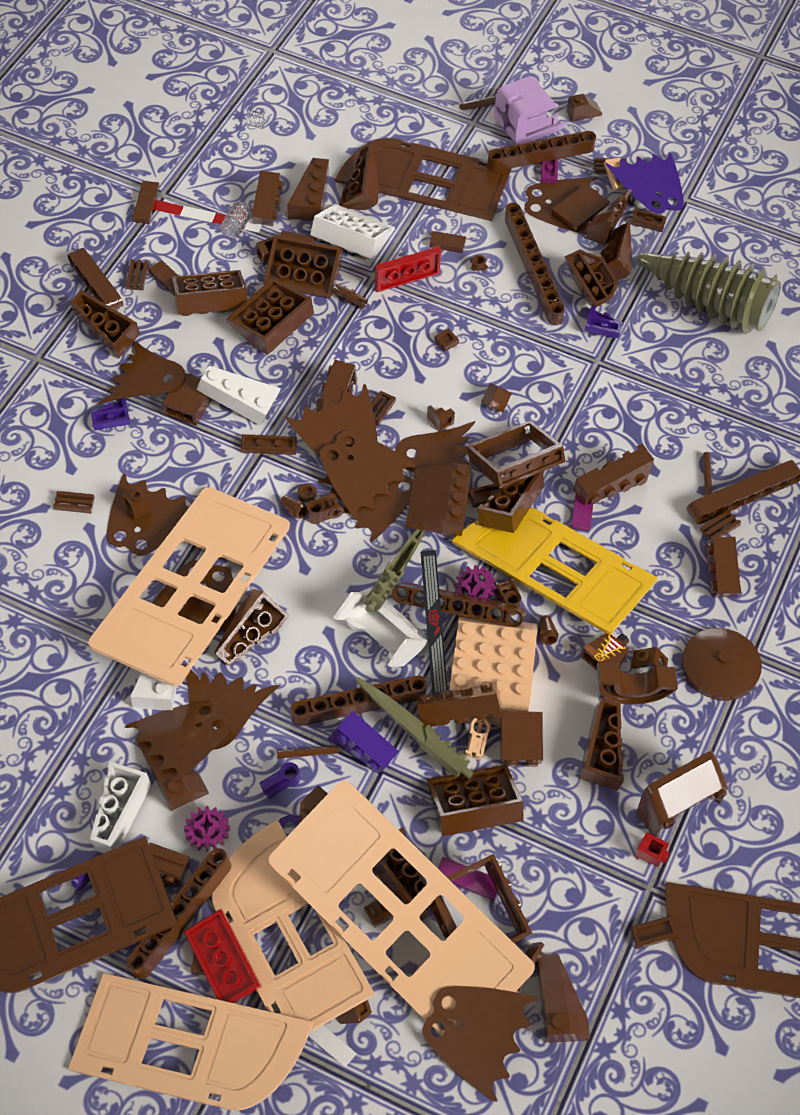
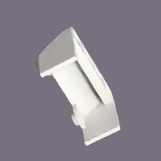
[334,592,428,667]

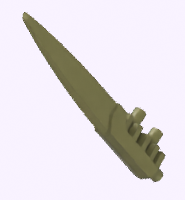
[365,529,425,613]
[355,677,474,780]

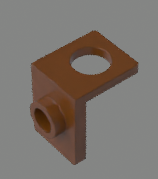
[631,647,668,669]

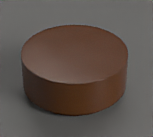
[298,484,316,503]

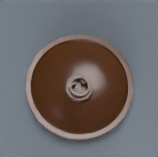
[682,628,762,701]

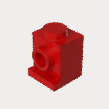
[635,832,670,867]

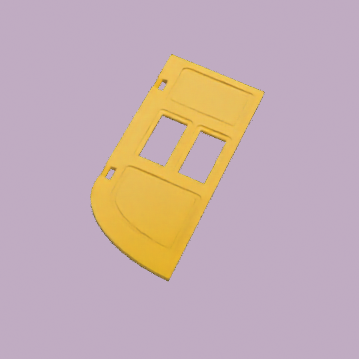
[452,508,658,635]

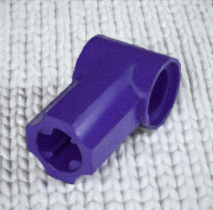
[259,762,300,799]

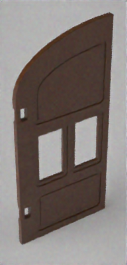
[335,138,512,221]
[0,836,178,993]
[665,882,800,998]

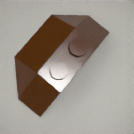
[565,249,619,307]

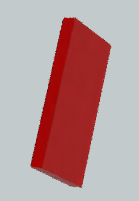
[374,246,441,292]
[183,909,262,1003]

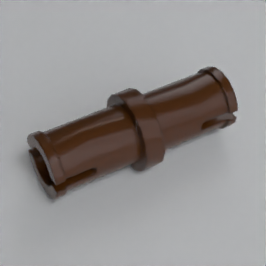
[333,283,368,309]

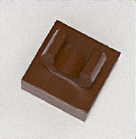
[364,900,394,928]

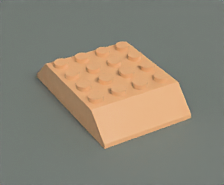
[449,616,537,726]

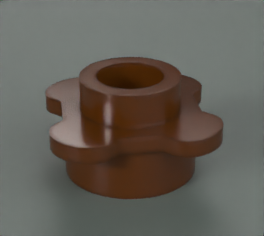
[470,255,488,271]

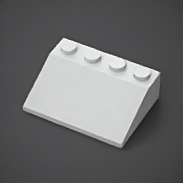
[310,204,395,259]

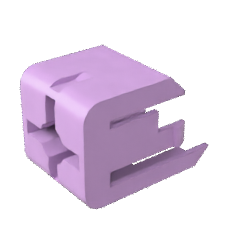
[494,76,568,145]

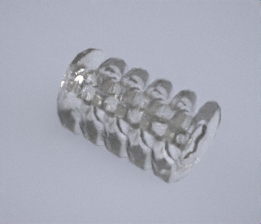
[220,202,253,239]

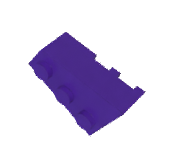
[327,711,399,774]

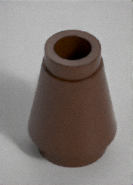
[280,495,307,519]
[539,615,559,645]

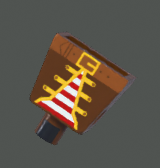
[581,633,629,671]

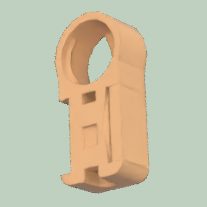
[464,718,491,760]

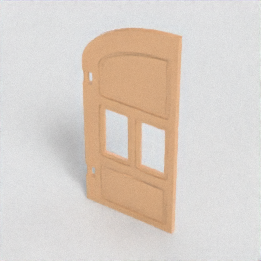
[212,820,375,1032]
[68,973,312,1111]

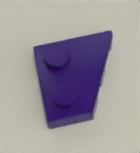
[91,398,130,431]

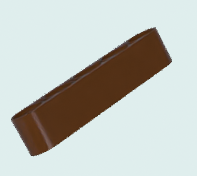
[67,247,124,310]

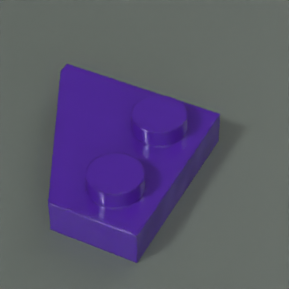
[585,306,623,338]

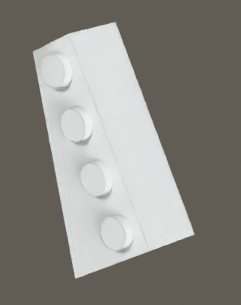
[130,673,177,710]
[90,761,151,853]

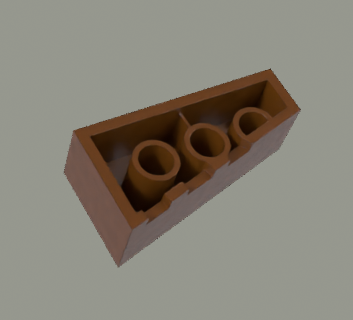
[287,158,329,221]
[417,681,502,727]
[579,698,624,791]

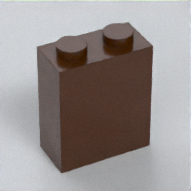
[162,373,212,426]
[500,711,543,767]

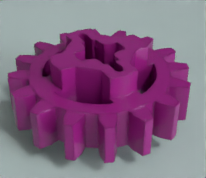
[453,565,496,608]
[184,806,230,852]

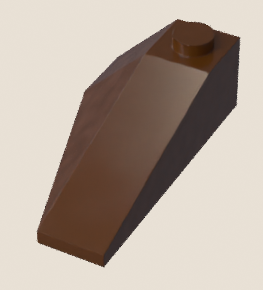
[340,143,379,211]
[586,189,633,246]
[600,222,633,280]
[214,589,290,666]
[137,741,209,811]
[537,954,590,1043]

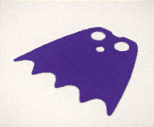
[606,153,684,214]

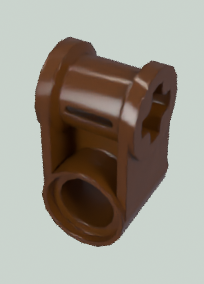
[306,493,344,524]
[493,577,522,616]

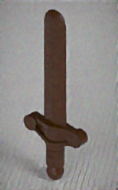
[459,88,499,110]

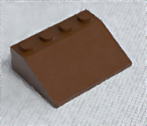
[263,234,344,298]
[172,270,247,316]
[226,278,314,355]
[405,463,472,537]
[427,765,524,836]

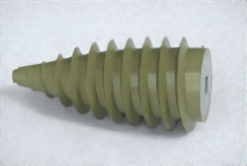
[637,251,781,334]

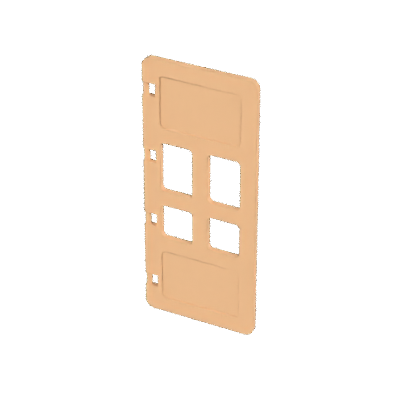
[88,487,290,686]
[269,781,535,1036]

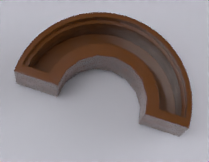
[597,660,678,705]

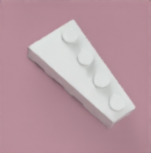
[197,366,281,426]

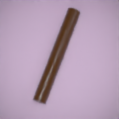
[703,452,712,496]
[277,745,339,759]

